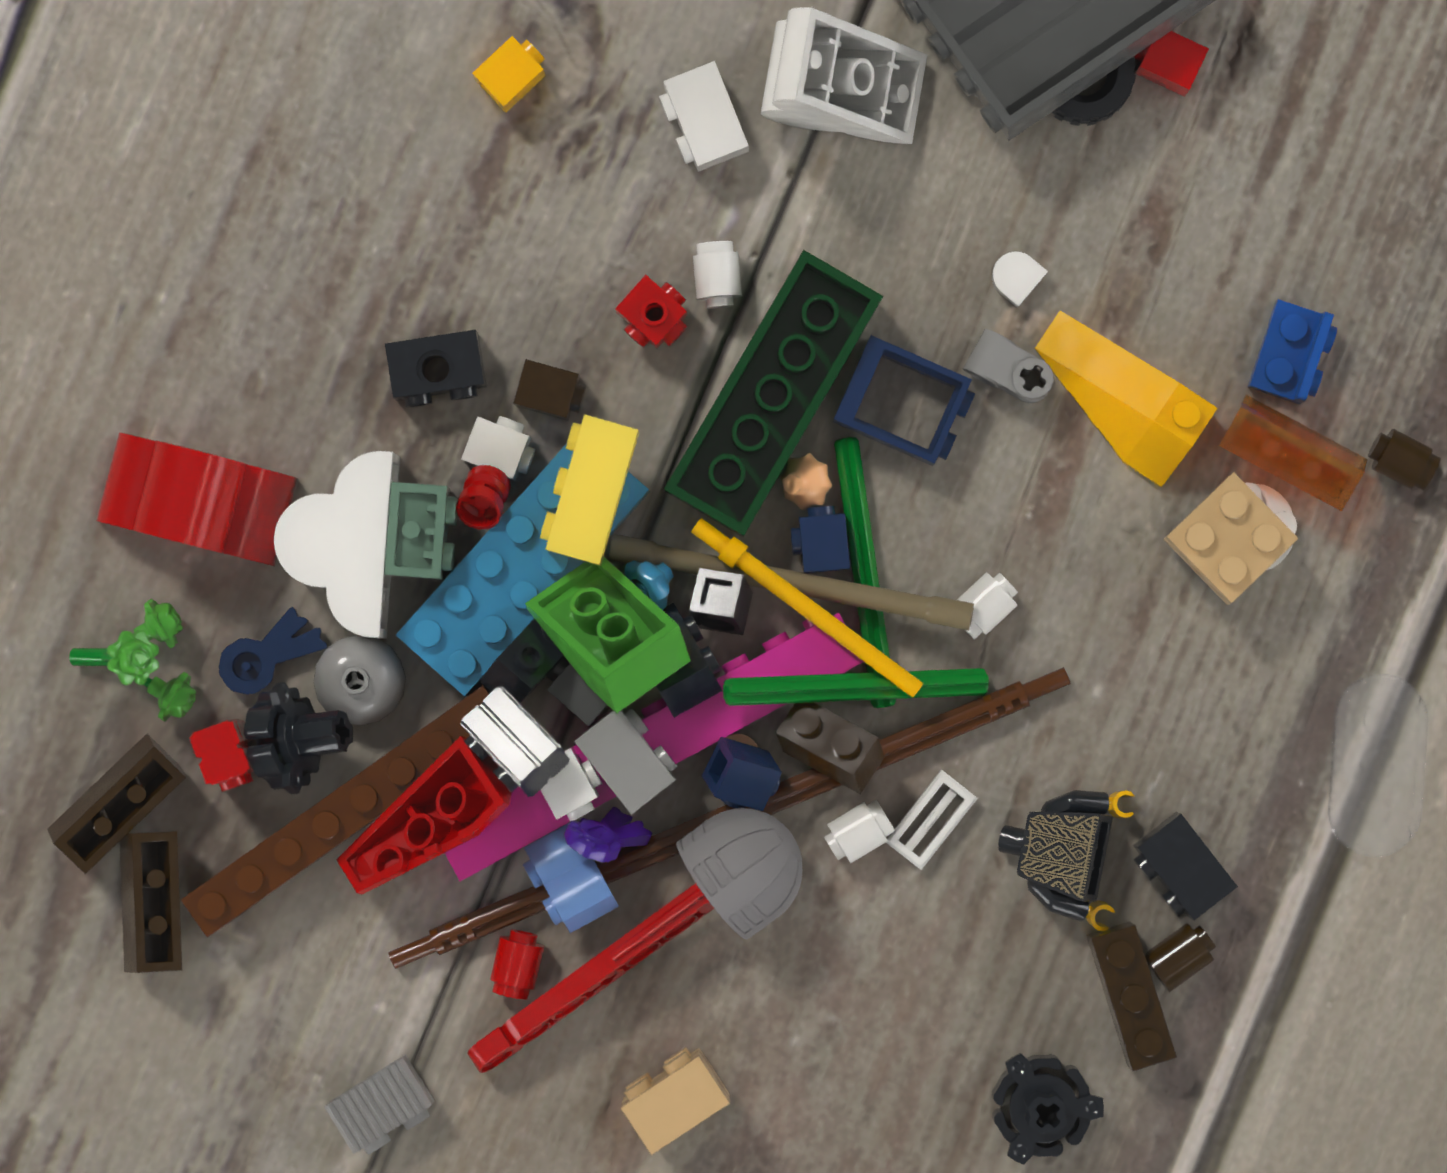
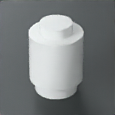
[693,241,742,309]
[957,572,1018,640]
[824,800,895,863]

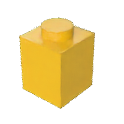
[472,36,546,113]

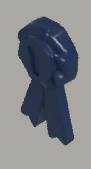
[219,607,328,695]

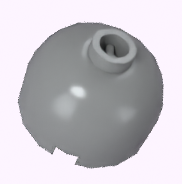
[313,635,406,726]

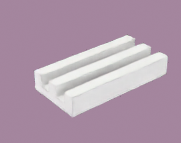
[886,770,978,870]

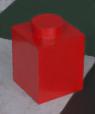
[1133,31,1209,97]

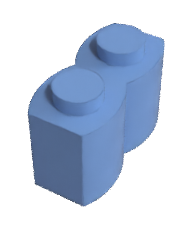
[523,823,619,933]

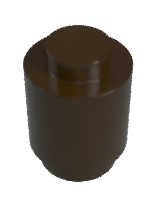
[1368,429,1441,490]

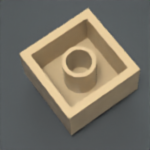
[1163,472,1299,605]
[621,1047,730,1155]

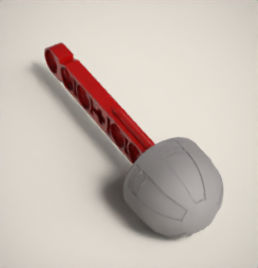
[467,808,803,1073]

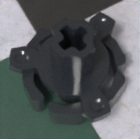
[244,682,353,794]
[992,1053,1104,1165]

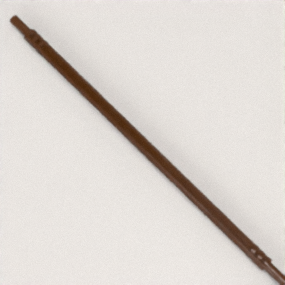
[388,667,1071,969]

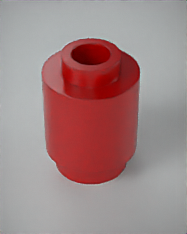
[490,929,545,1000]

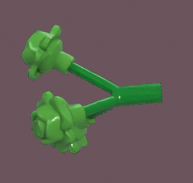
[69,599,196,722]

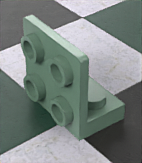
[384,482,459,580]

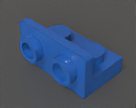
[1247,299,1337,404]

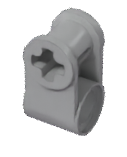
[963,329,1054,403]

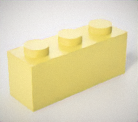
[540,414,639,566]

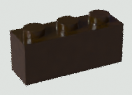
[47,734,186,874]
[120,831,182,973]
[1086,921,1177,1071]

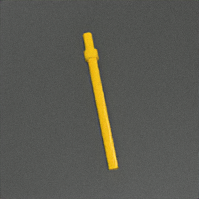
[691,518,924,698]

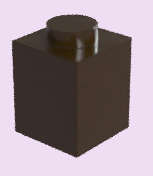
[513,359,586,421]

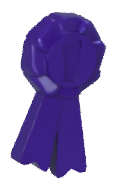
[564,807,653,862]

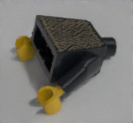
[998,790,1135,931]

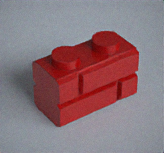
[189,719,254,792]

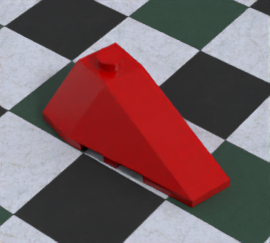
[336,736,512,895]

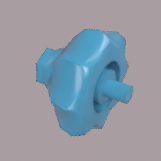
[625,561,674,610]

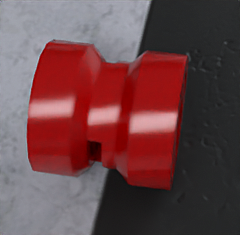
[456,465,511,530]

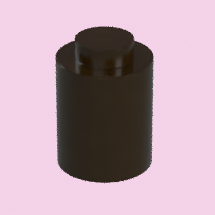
[1144,923,1216,993]

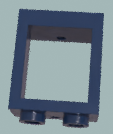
[833,335,975,466]

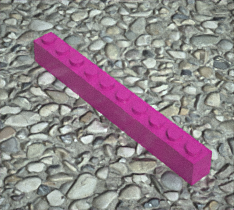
[444,609,864,882]

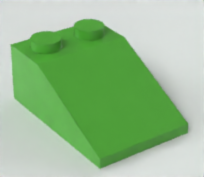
[525,557,691,714]

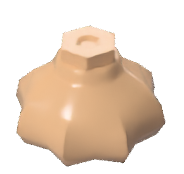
[780,453,833,510]

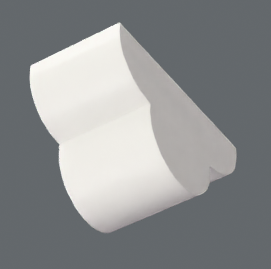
[761,7,927,144]
[274,451,400,639]

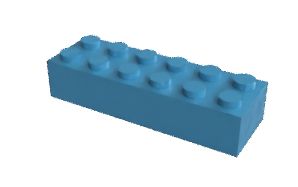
[396,443,650,697]

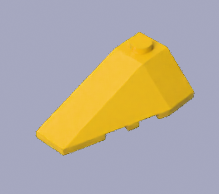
[1034,310,1218,487]

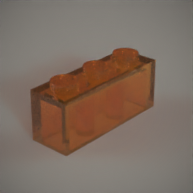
[1219,394,1367,511]

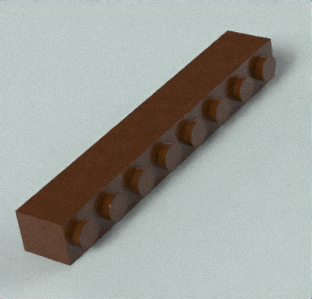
[181,685,491,937]

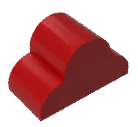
[96,432,297,566]

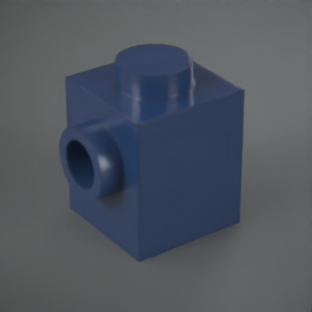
[790,506,850,573]
[702,737,782,811]

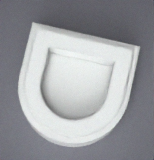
[992,252,1048,308]

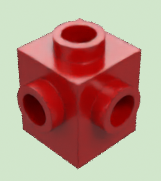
[615,275,688,349]

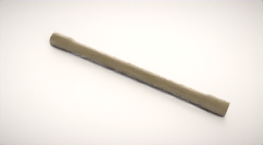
[609,534,974,631]

